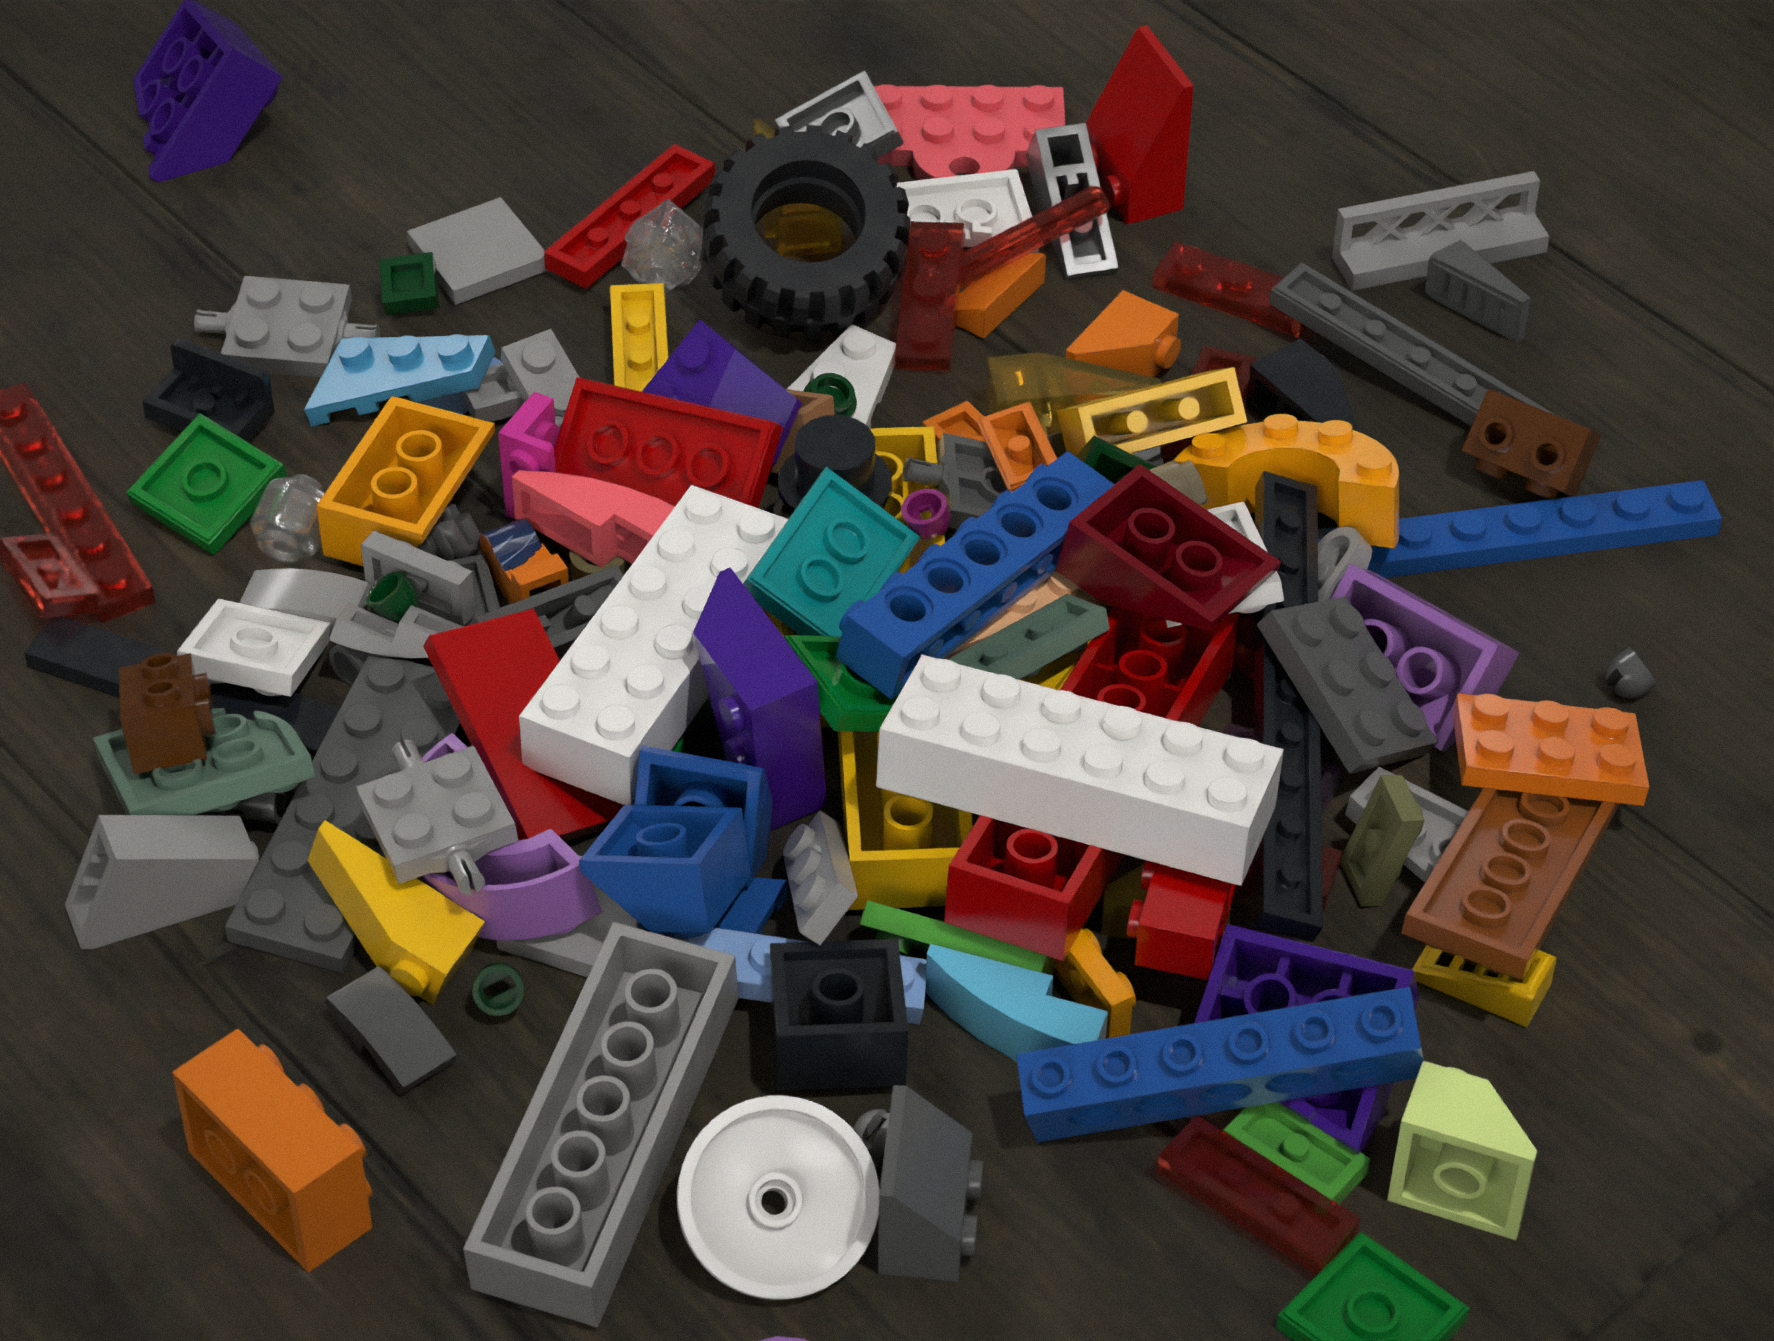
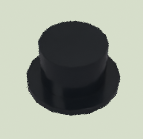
[778,415,892,513]

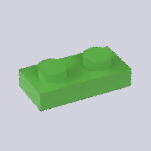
[1222,1102,1370,1215]

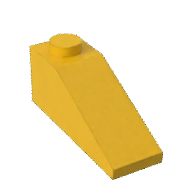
[307,820,485,1005]

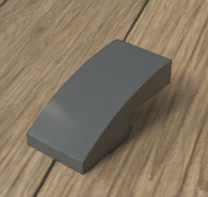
[325,966,457,1096]

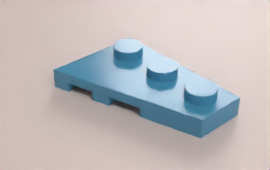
[304,334,496,426]

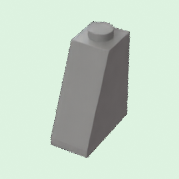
[65,815,259,949]

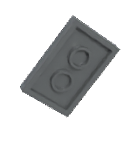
[1257,596,1438,774]

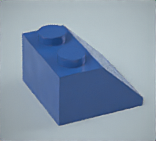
[634,746,773,887]
[579,805,751,938]

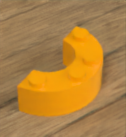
[1174,414,1400,549]

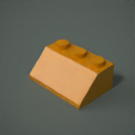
[316,396,495,566]

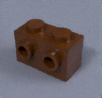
[1461,389,1601,500]
[119,653,216,774]

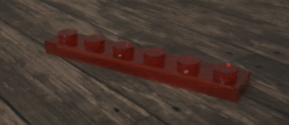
[0,382,156,623]

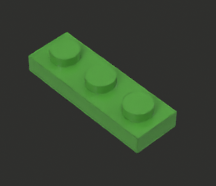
[860,900,1056,975]

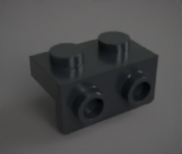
[142,338,275,442]

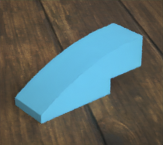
[926,944,1108,1062]

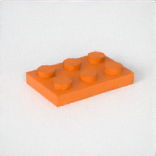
[1452,693,1649,806]

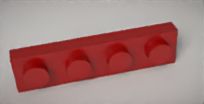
[544,144,716,289]

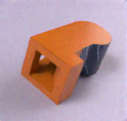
[479,518,569,604]

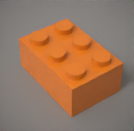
[172,1028,373,1273]

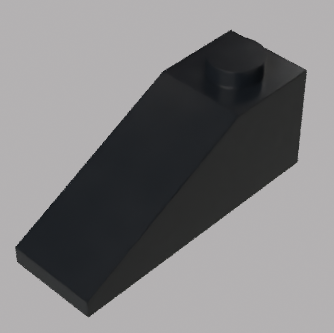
[1246,339,1360,432]

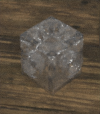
[621,199,703,294]

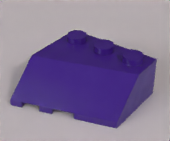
[133,0,283,182]
[642,320,802,466]
[693,567,827,831]
[1194,924,1419,1155]

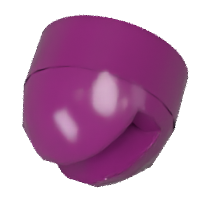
[901,489,951,541]

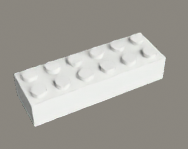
[519,485,788,805]
[876,655,1284,886]

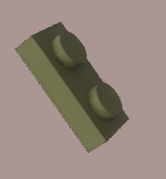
[1340,775,1425,906]

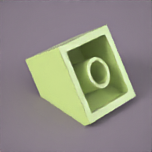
[1387,1061,1537,1240]

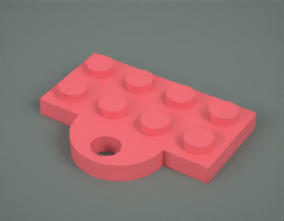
[874,84,1065,180]

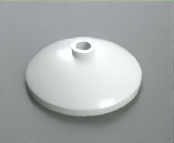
[677,1096,879,1300]

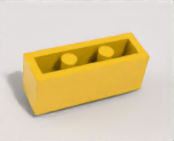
[1057,367,1247,456]

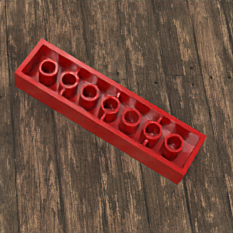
[944,606,1239,961]

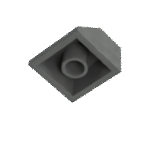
[878,1085,984,1282]

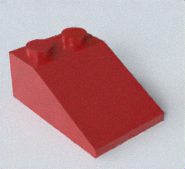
[1086,25,1194,225]

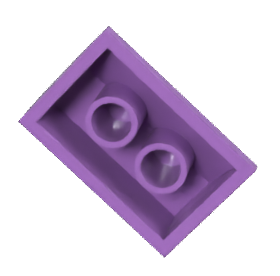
[1331,564,1520,752]

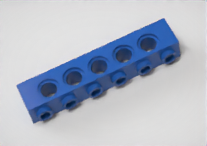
[835,451,1115,699]
[1016,987,1424,1142]

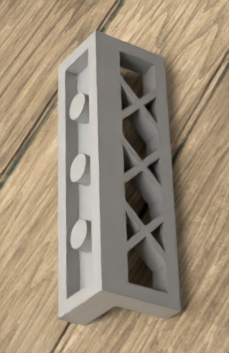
[1332,171,1549,291]

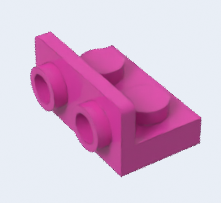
[498,392,559,520]

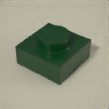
[379,252,439,315]

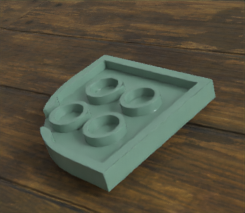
[93,708,316,815]

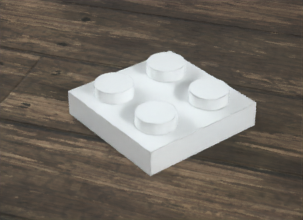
[177,599,330,697]

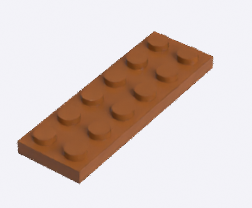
[1401,787,1621,980]

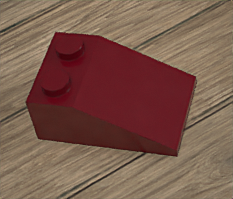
[1055,464,1281,630]

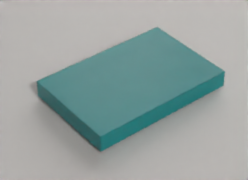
[743,467,920,637]

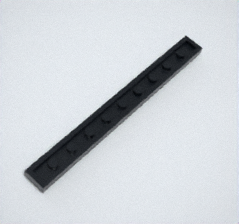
[1254,471,1323,943]

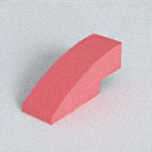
[512,470,675,568]

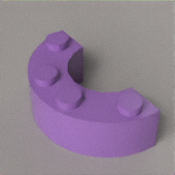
[417,733,602,941]

